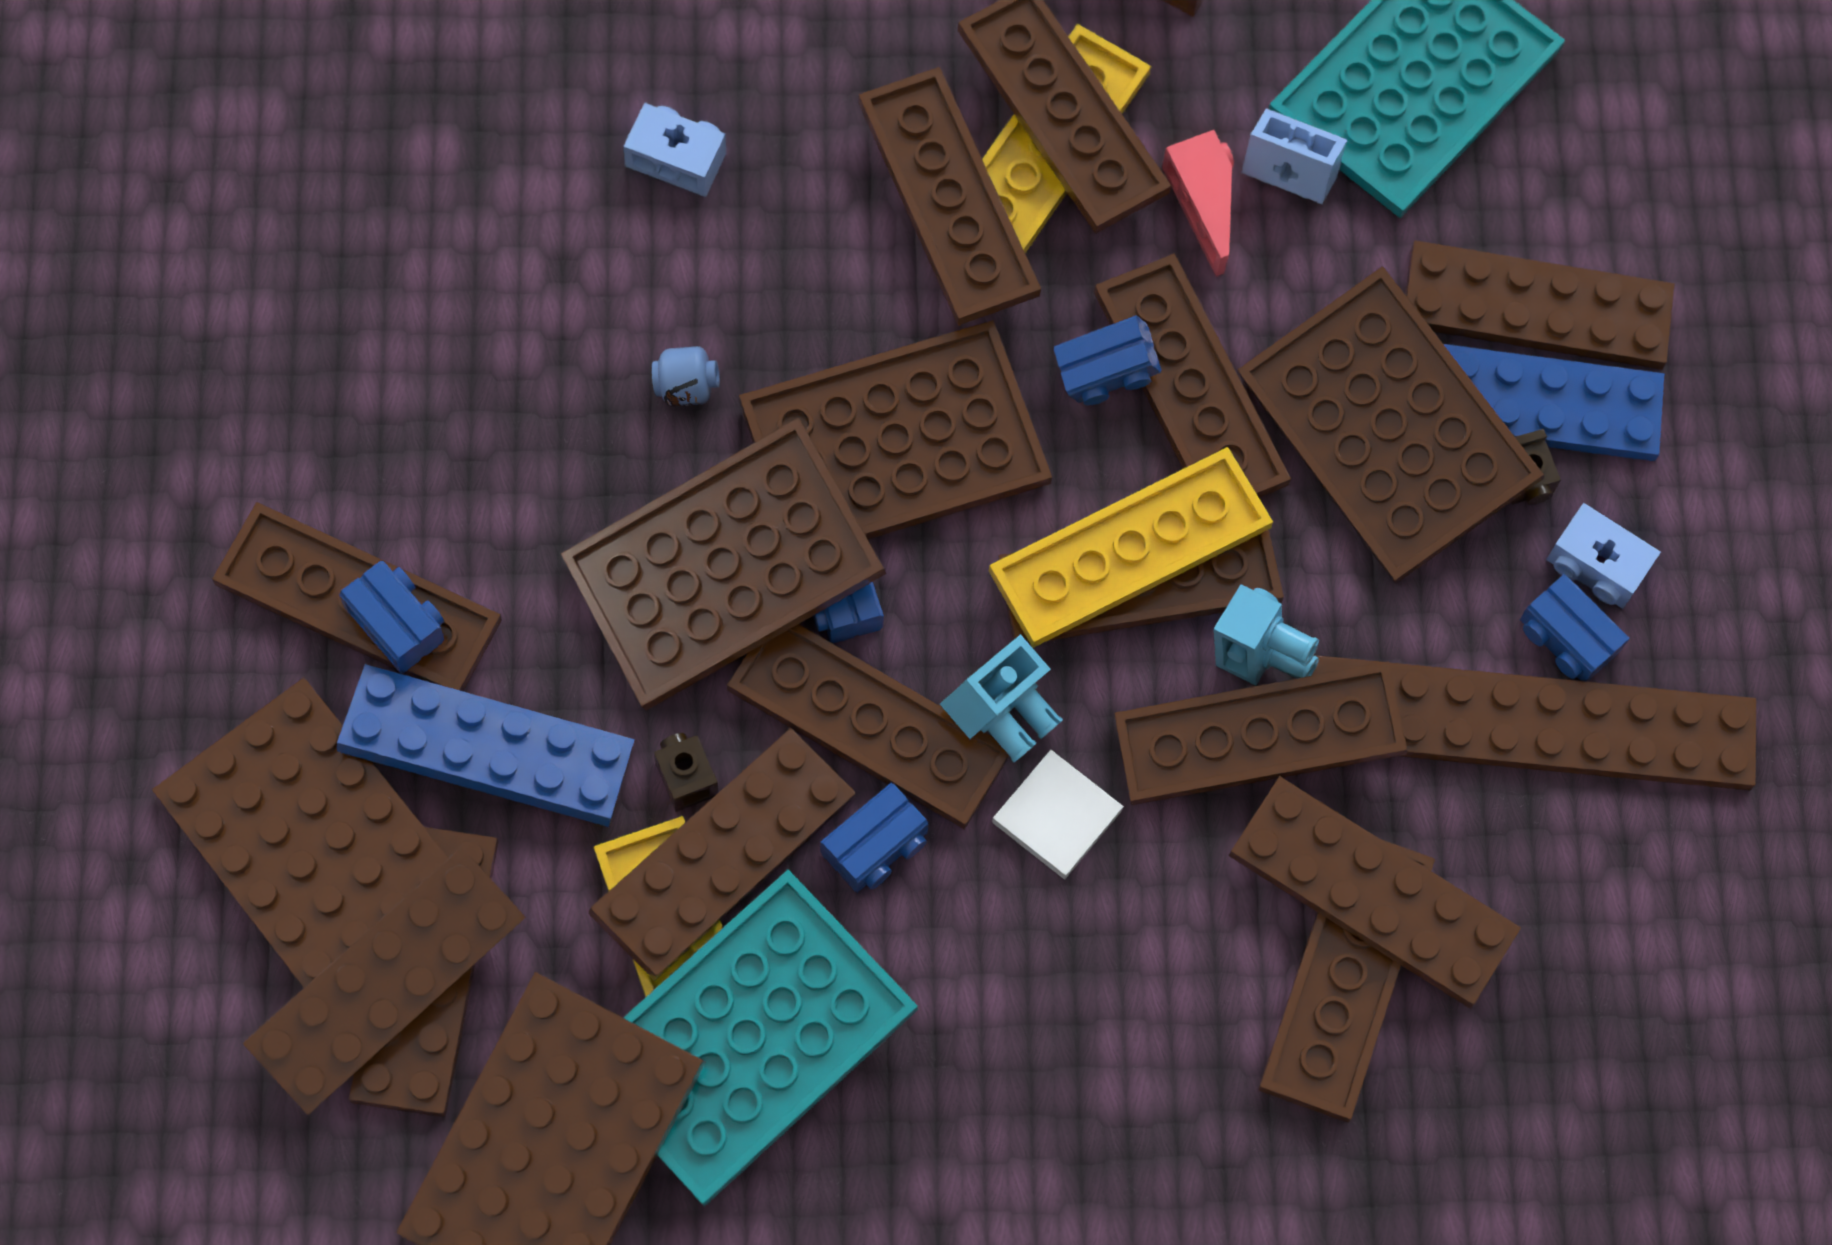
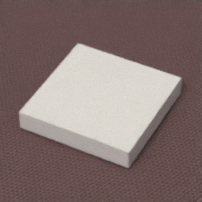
[992,750,1124,880]

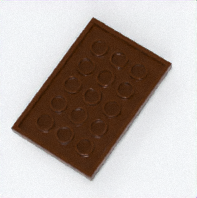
[1237,266,1544,584]
[739,320,1052,539]
[561,418,887,711]
[151,677,448,987]
[396,972,706,1245]

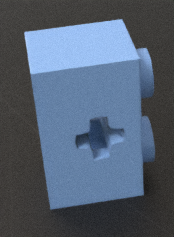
[623,103,726,197]
[1241,109,1347,204]
[1546,503,1661,609]

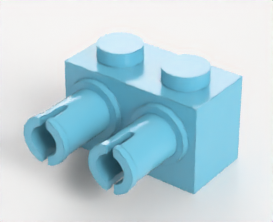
[1214,584,1319,686]
[940,634,1063,762]

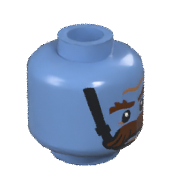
[652,346,720,407]

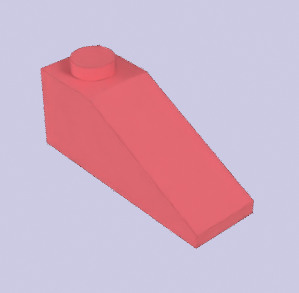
[1162,130,1234,277]

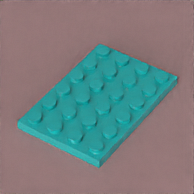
[1268,0,1566,218]
[624,869,918,1207]

